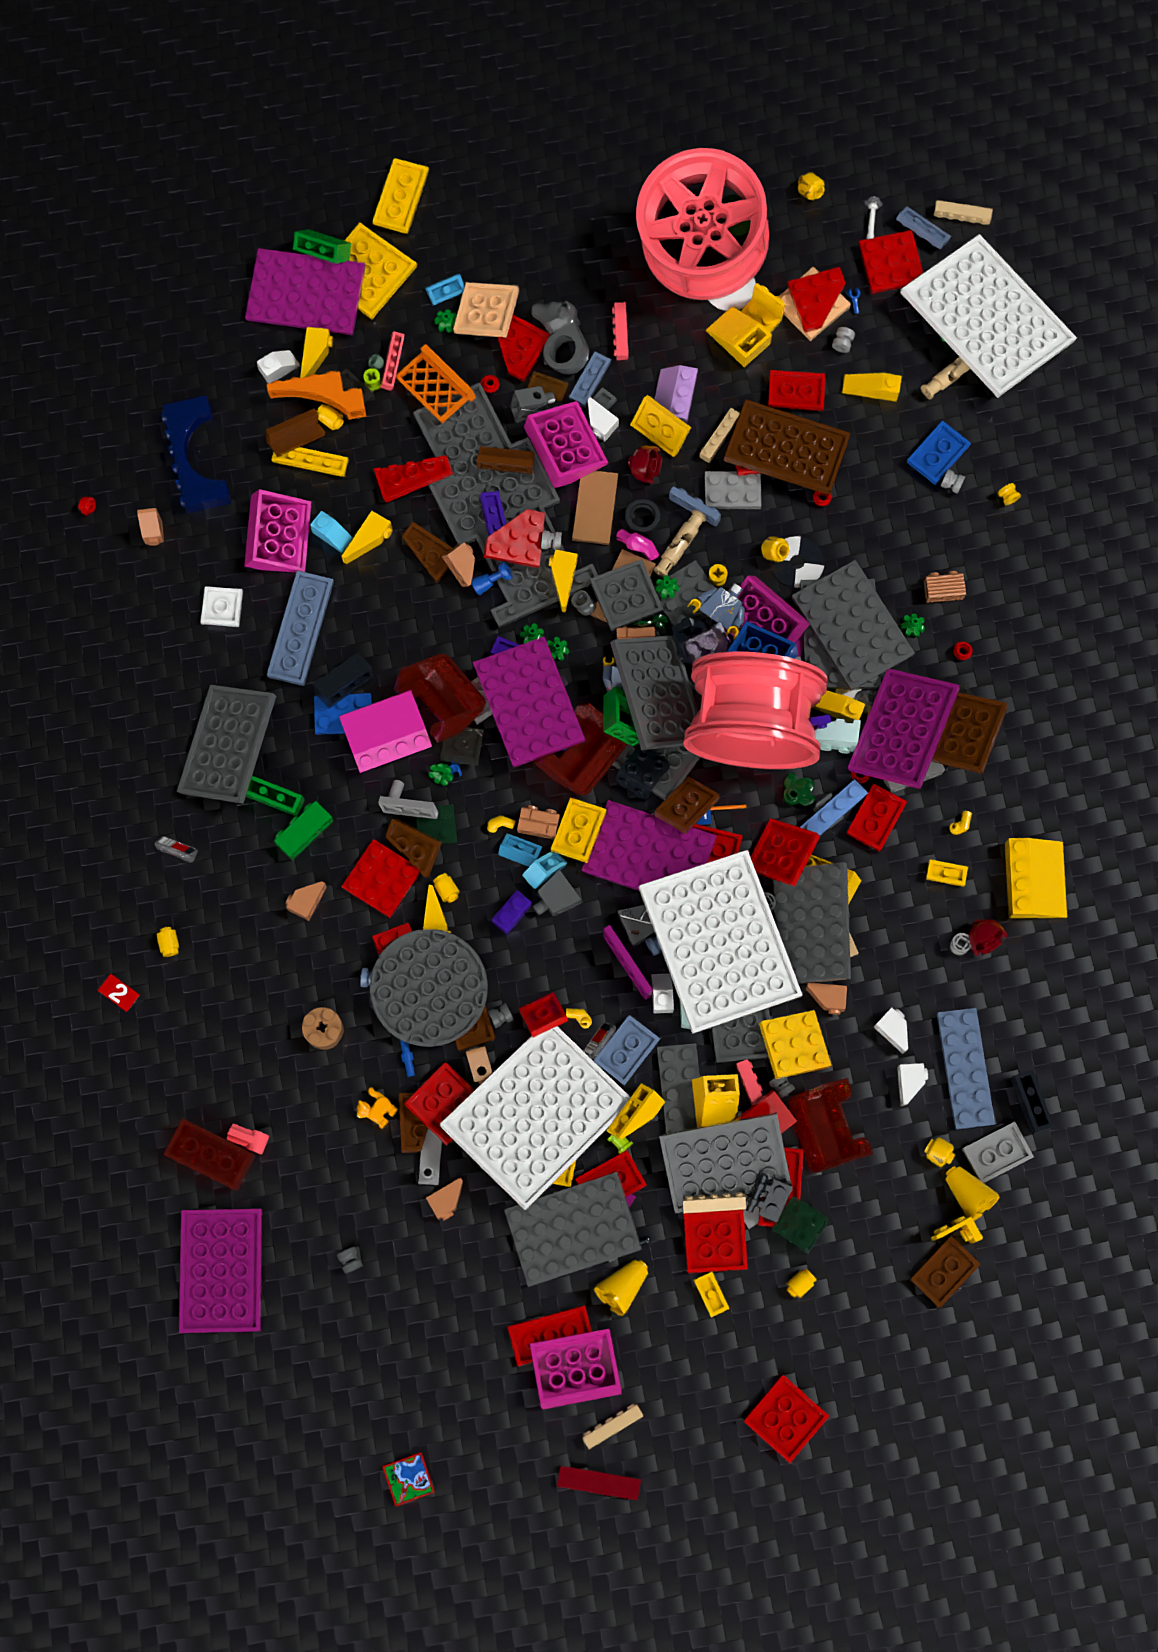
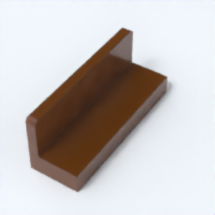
[266,409,325,456]
[477,446,535,474]

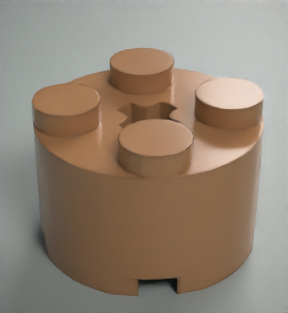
[302,1008,344,1050]

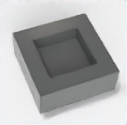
[593,387,617,410]

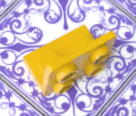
[741,283,785,333]
[931,1216,983,1244]

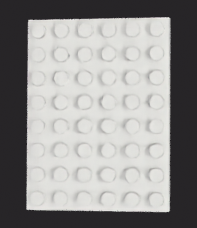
[900,234,1077,397]
[638,850,802,1034]
[440,1026,631,1210]

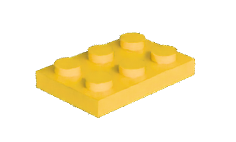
[630,395,691,457]
[551,798,607,863]

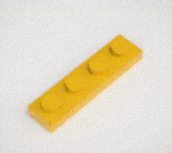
[272,447,349,477]

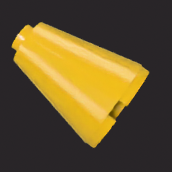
[945,1166,1000,1221]
[594,1260,648,1316]

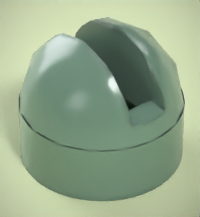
[368,354,384,370]

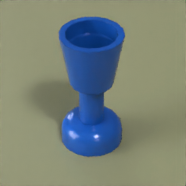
[472,561,513,595]

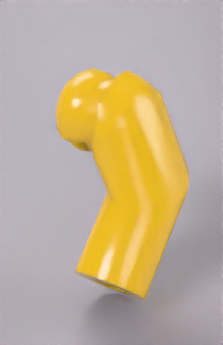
[949,811,972,835]
[487,816,516,833]
[566,1008,592,1029]

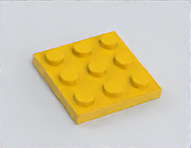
[759,1010,832,1079]

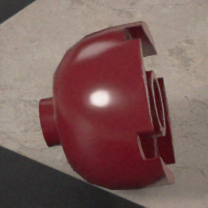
[628,445,662,484]
[968,919,1008,956]

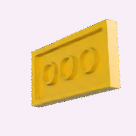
[373,158,429,234]

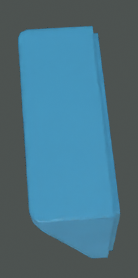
[425,274,465,305]
[498,833,542,867]

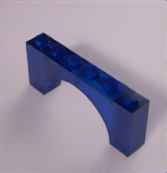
[161,395,231,513]

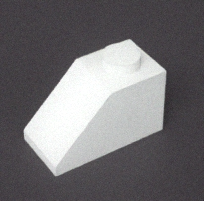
[257,350,300,384]
[588,397,619,442]
[651,974,674,1013]
[874,1008,908,1054]
[897,1063,928,1106]

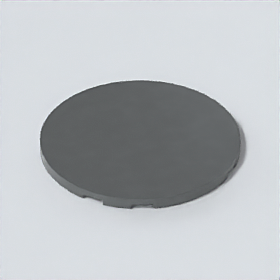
[370,929,488,1047]

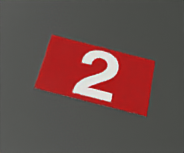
[98,974,140,1012]

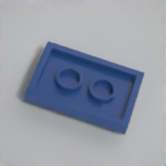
[907,420,971,485]
[314,693,372,735]

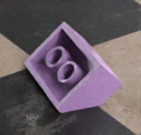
[654,365,698,424]

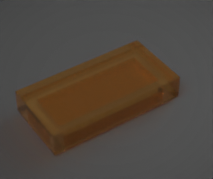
[528,371,568,402]

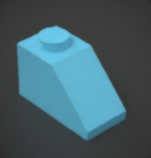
[310,511,353,553]
[522,852,567,889]

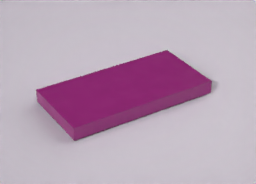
[603,925,653,999]

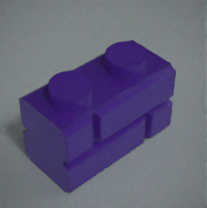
[492,890,532,935]

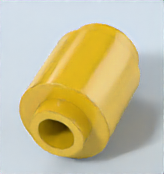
[317,404,344,430]
[433,873,460,903]
[156,927,179,957]
[787,1268,816,1298]

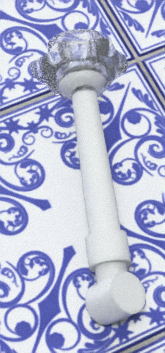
[865,197,883,239]

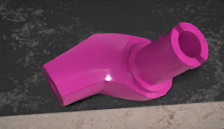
[616,529,659,561]

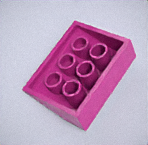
[524,401,608,488]
[244,489,311,572]
[722,576,810,643]
[339,690,432,773]
[530,1329,621,1410]

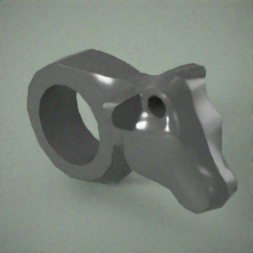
[531,301,589,374]

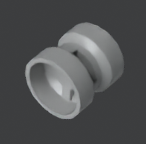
[832,327,855,352]
[941,469,965,494]
[541,530,562,550]
[950,933,971,955]

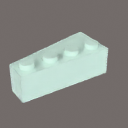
[815,719,861,754]

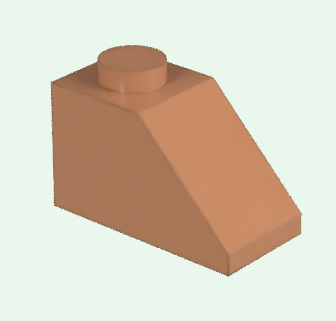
[137,508,164,546]
[442,542,475,587]
[286,882,327,921]
[806,983,847,1015]
[426,1178,463,1221]

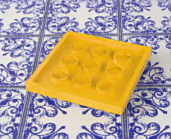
[345,223,417,319]

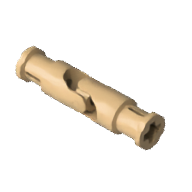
[921,357,971,399]
[653,509,707,578]

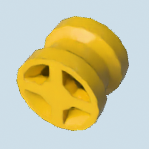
[998,483,1021,506]
[708,564,728,587]

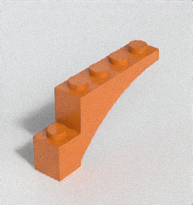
[267,371,367,420]

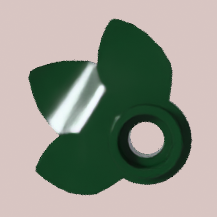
[632,615,668,629]
[783,772,816,806]

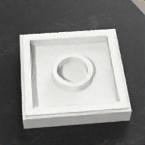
[201,587,243,627]

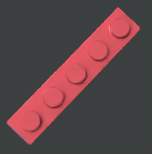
[612,302,628,360]
[380,331,405,391]
[735,1059,764,1106]

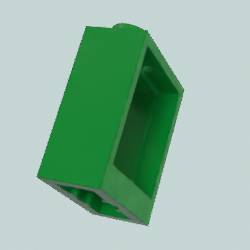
[603,686,639,746]

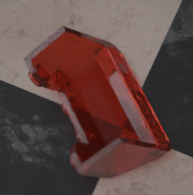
[394,654,486,743]
[533,703,627,795]
[789,1078,873,1173]

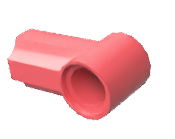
[227,1124,269,1155]

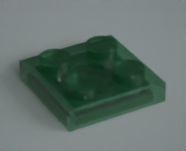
[416,804,457,845]

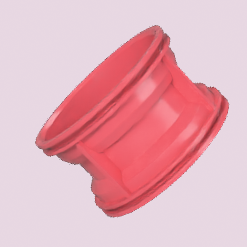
[636,148,769,300]
[683,652,828,769]

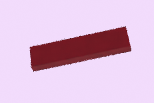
[557,1465,641,1500]

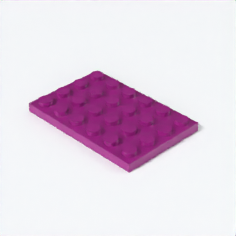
[245,248,366,335]
[473,637,585,768]
[848,669,960,789]
[582,800,717,891]
[179,1209,262,1333]

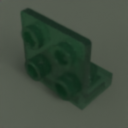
[772,1196,829,1255]

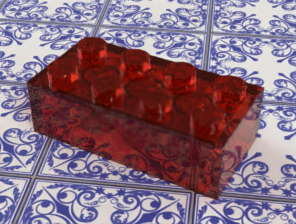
[164,1119,256,1191]

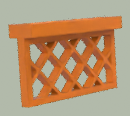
[396,344,476,424]

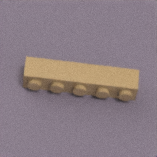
[934,200,992,225]
[700,408,740,463]
[683,1192,746,1213]
[582,1404,643,1449]

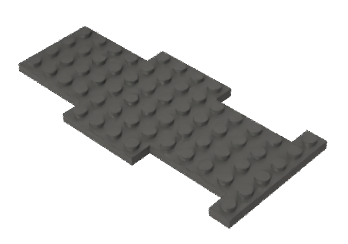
[413,383,598,628]

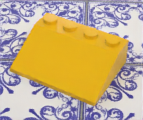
[1005,838,1067,918]

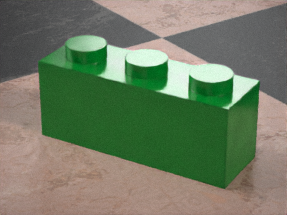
[293,230,351,263]
[246,776,305,816]
[274,801,333,860]

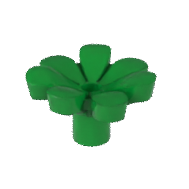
[434,309,457,332]
[655,575,680,599]
[900,614,925,637]
[520,623,544,644]
[547,637,569,661]
[428,763,453,786]

